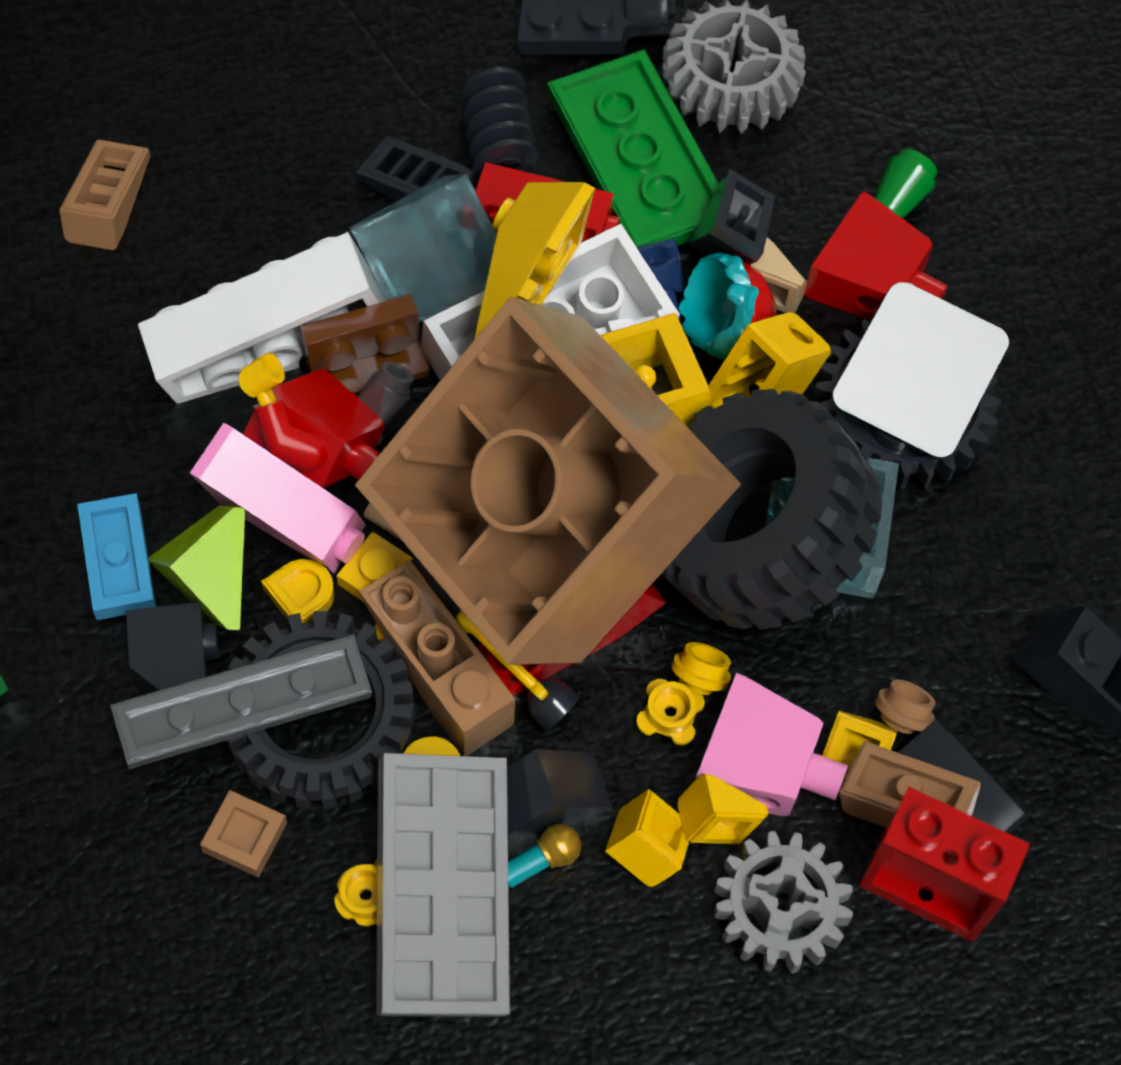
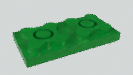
[547,50,719,247]

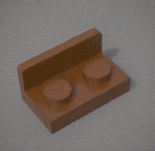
[300,294,429,397]

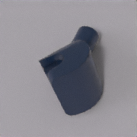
[637,239,685,321]

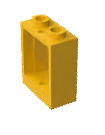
[600,313,713,427]

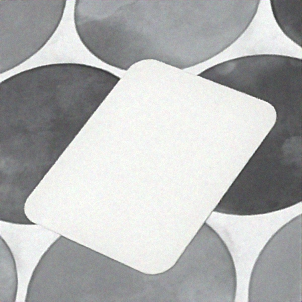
[833,283,1009,457]

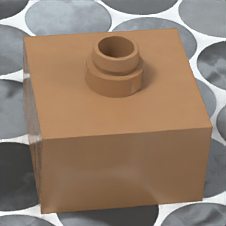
[355,297,741,665]

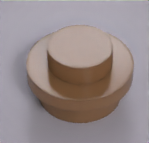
[875,679,936,734]

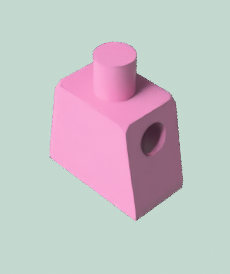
[696,673,848,816]

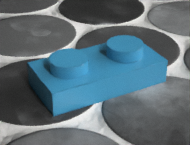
[78,493,156,620]

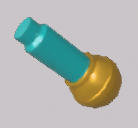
[508,823,581,888]

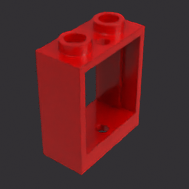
[859,786,1030,942]

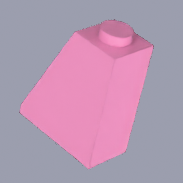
[190,423,366,574]

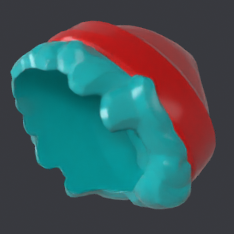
[677,253,777,361]

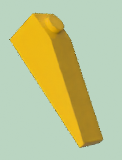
[474,182,595,340]

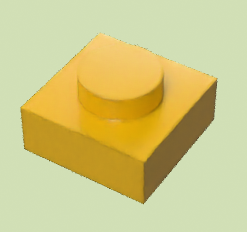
[337,532,413,601]

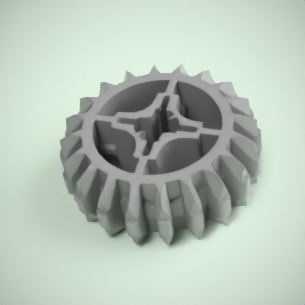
[662,0,805,135]

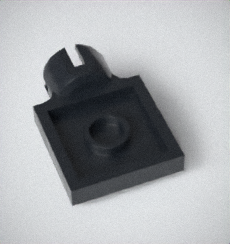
[517,0,675,55]

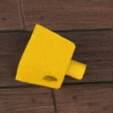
[708,312,831,409]

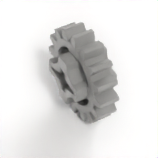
[714,831,853,973]

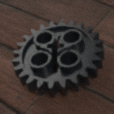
[812,319,1001,488]

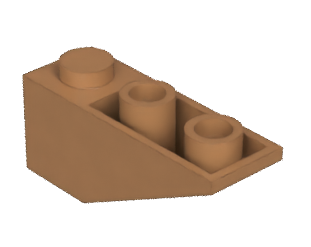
[359,559,515,756]

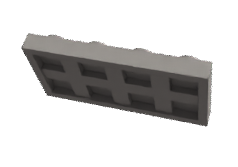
[377,753,510,1017]

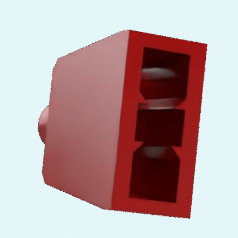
[804,191,948,321]

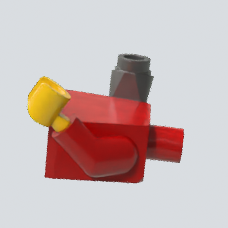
[238,353,414,488]

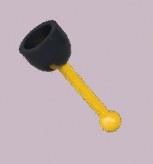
[455,610,580,732]

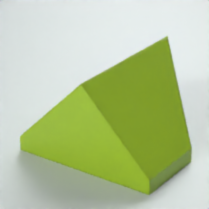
[149,505,245,630]

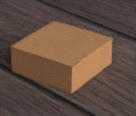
[200,790,287,877]

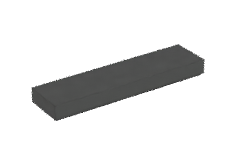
[111,635,372,769]

